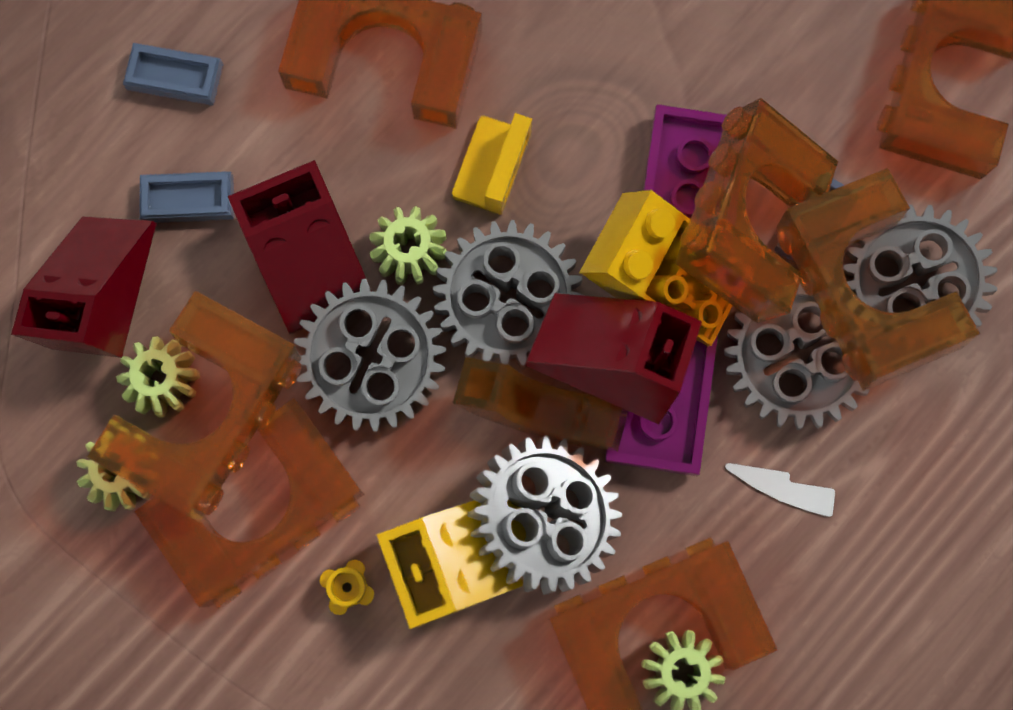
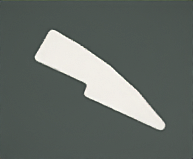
[725,463,835,517]

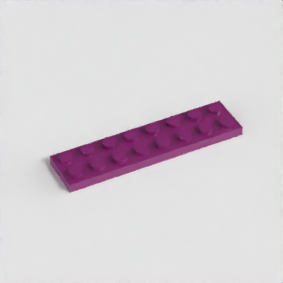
[604,104,746,476]

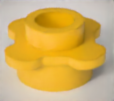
[320,560,375,615]

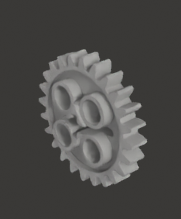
[840,205,998,355]
[433,220,583,371]
[724,278,880,430]
[293,279,446,431]
[468,436,622,595]

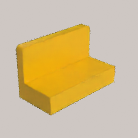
[452,113,532,215]

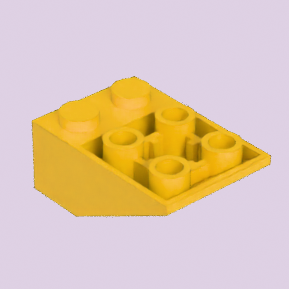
[579,190,753,346]
[377,500,526,629]

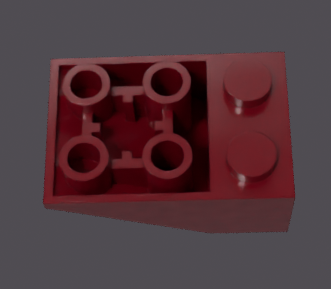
[227,160,372,334]
[11,217,157,358]
[525,293,702,424]

